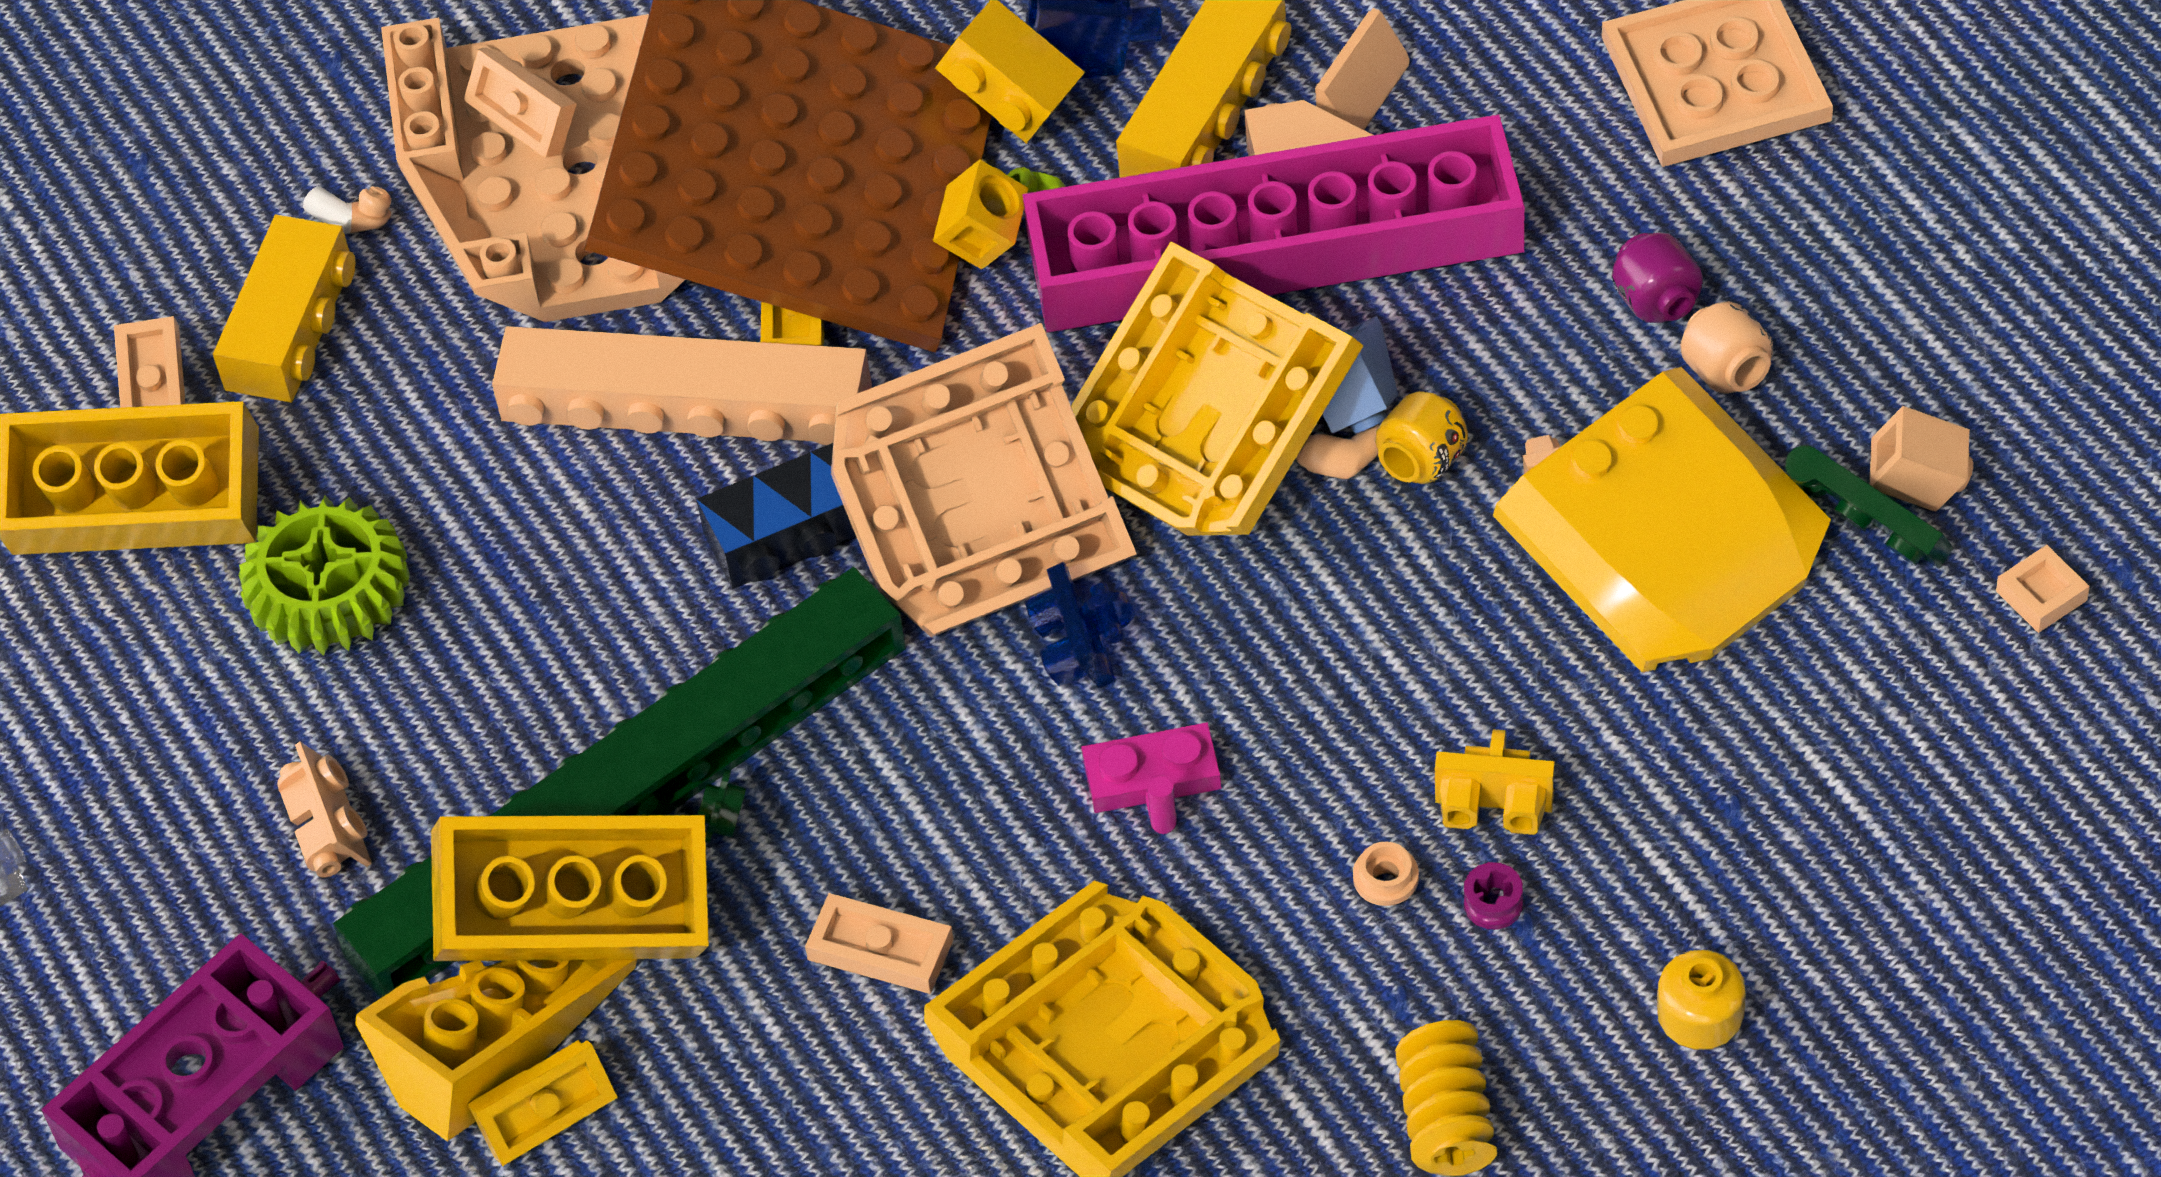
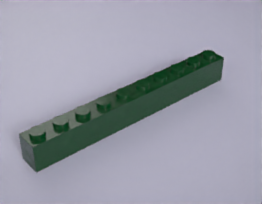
[332,566,906,998]

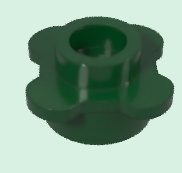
[698,769,746,843]

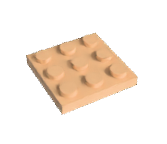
[1602,0,1833,167]

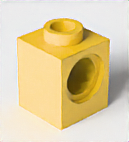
[933,159,1029,269]

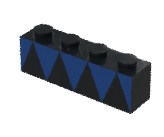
[696,443,857,589]

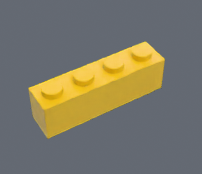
[1116,0,1291,178]

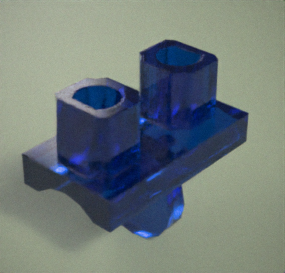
[1024,562,1135,689]

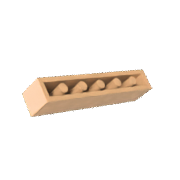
[492,326,872,445]

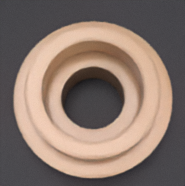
[1353,842,1419,906]

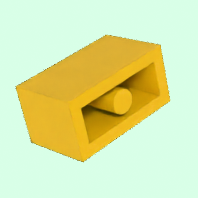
[935,0,1085,144]

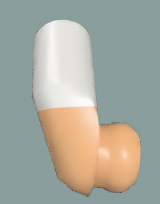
[303,186,392,234]

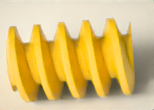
[1395,1020,1497,1176]

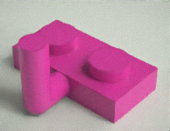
[1081,722,1221,834]

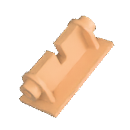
[277,742,372,878]

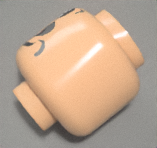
[1681,301,1773,394]

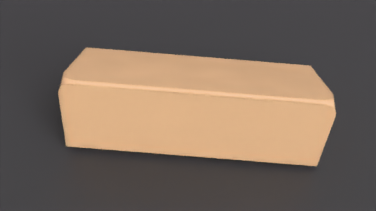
[1315,8,1410,130]

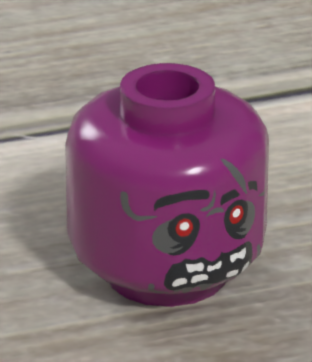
[1611,233,1703,323]

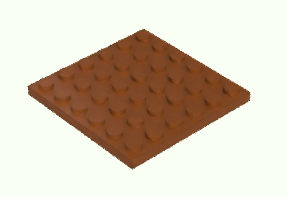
[584,0,991,353]

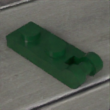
[1785,446,1954,568]

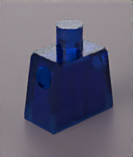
[1026,0,1162,79]

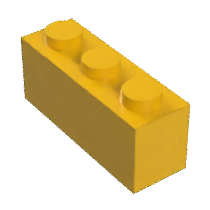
[213,214,356,403]

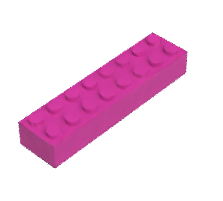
[1022,114,1525,333]

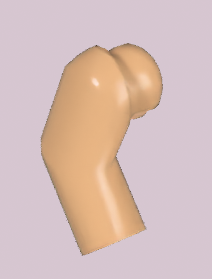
[1296,424,1379,479]

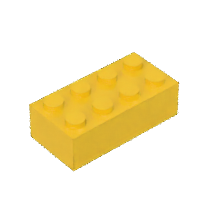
[0,401,259,555]
[431,815,709,961]

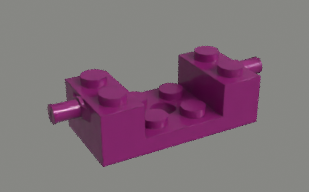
[41,933,344,1177]

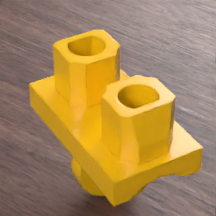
[1435,729,1554,835]

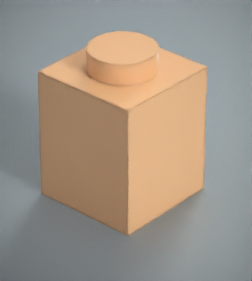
[1870,406,1973,512]

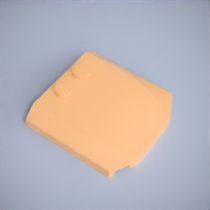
[831,323,1137,637]

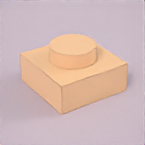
[1996,545,2090,633]

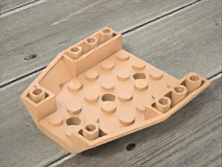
[381,14,686,322]

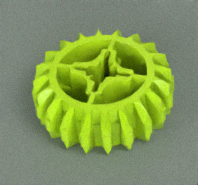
[239,495,410,656]

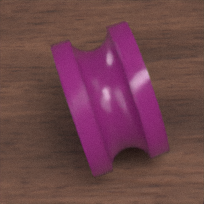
[1464,862,1523,930]

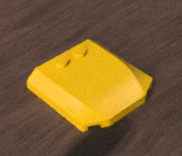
[1071,242,1364,536]
[1493,367,1831,672]
[924,880,1280,1177]

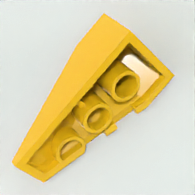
[355,959,637,1142]

